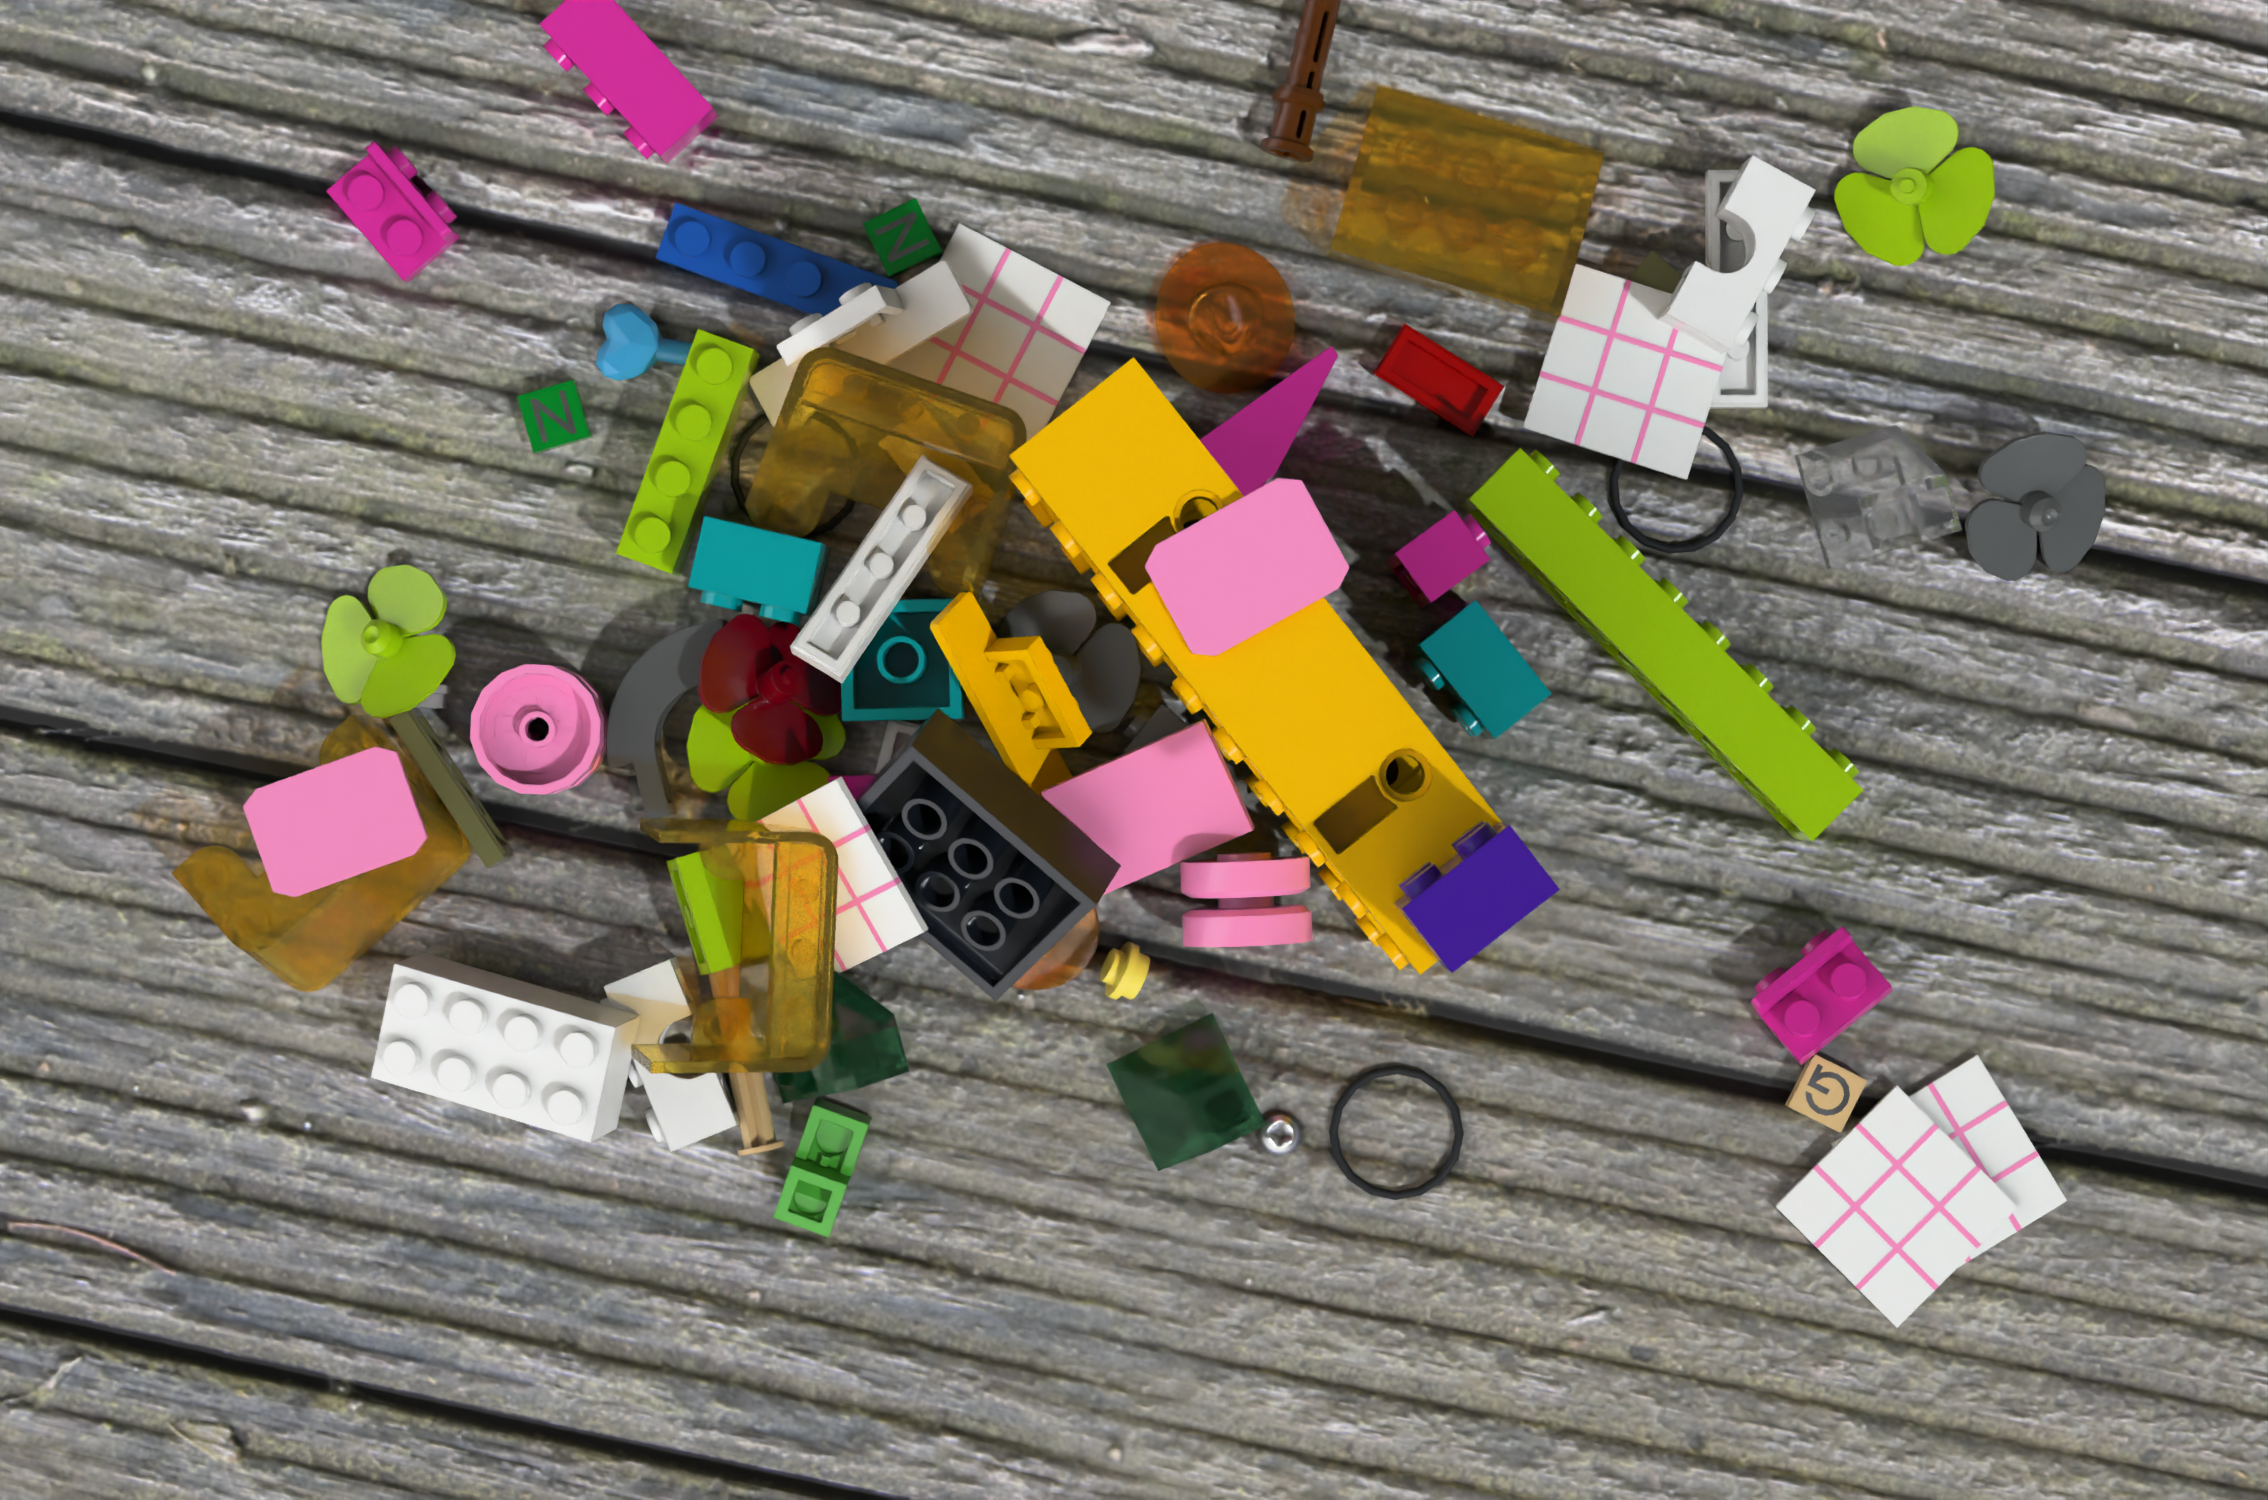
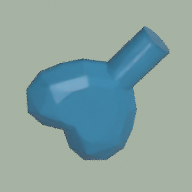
[596,304,692,381]

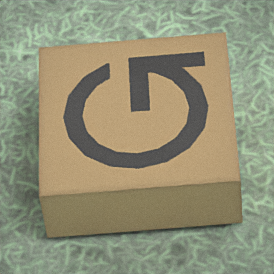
[1785,1054,1868,1133]

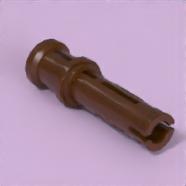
[1260,0,1341,162]

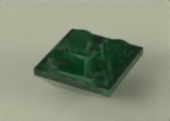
[752,970,910,1104]
[1106,1012,1266,1171]

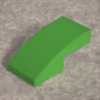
[773,1098,872,1238]

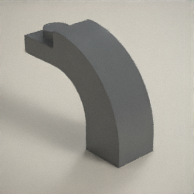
[606,619,727,821]

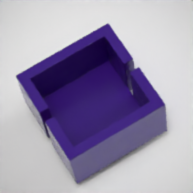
[1394,820,1560,973]

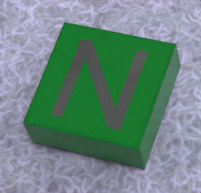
[863,198,942,279]
[517,380,593,454]

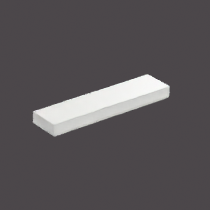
[1705,170,1768,409]
[790,455,973,683]

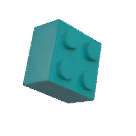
[688,516,831,625]
[841,599,965,721]
[1412,599,1552,739]

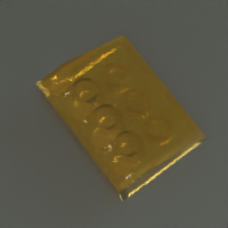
[1327,86,1605,324]

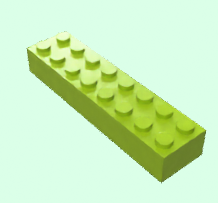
[1460,448,1863,842]

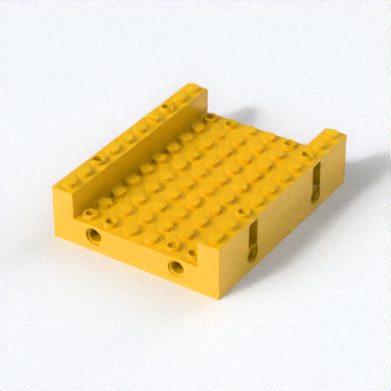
[1008,357,1502,975]

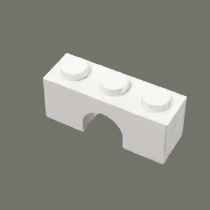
[1659,155,1816,354]
[600,957,740,1152]

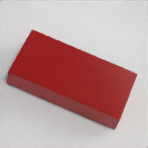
[1372,323,1505,438]

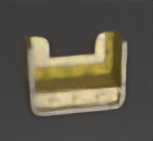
[745,347,1027,602]
[171,715,474,992]

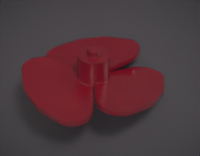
[698,613,842,766]

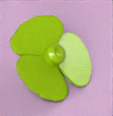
[1834,106,1995,266]
[321,564,456,718]
[686,700,846,824]

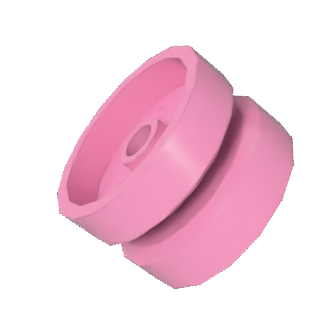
[470,664,609,795]
[1180,852,1313,947]

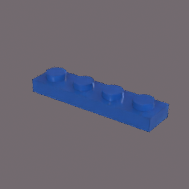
[656,202,900,317]

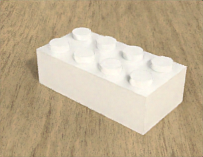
[371,953,641,1143]

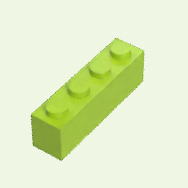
[615,329,761,577]

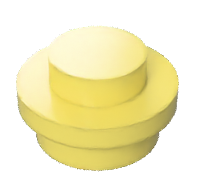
[1100,942,1150,1000]

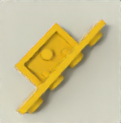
[930,592,1092,799]

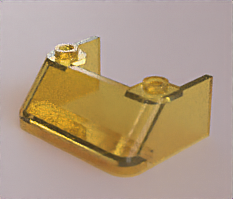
[631,818,838,1073]

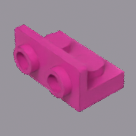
[326,141,460,283]
[1751,926,1893,1065]

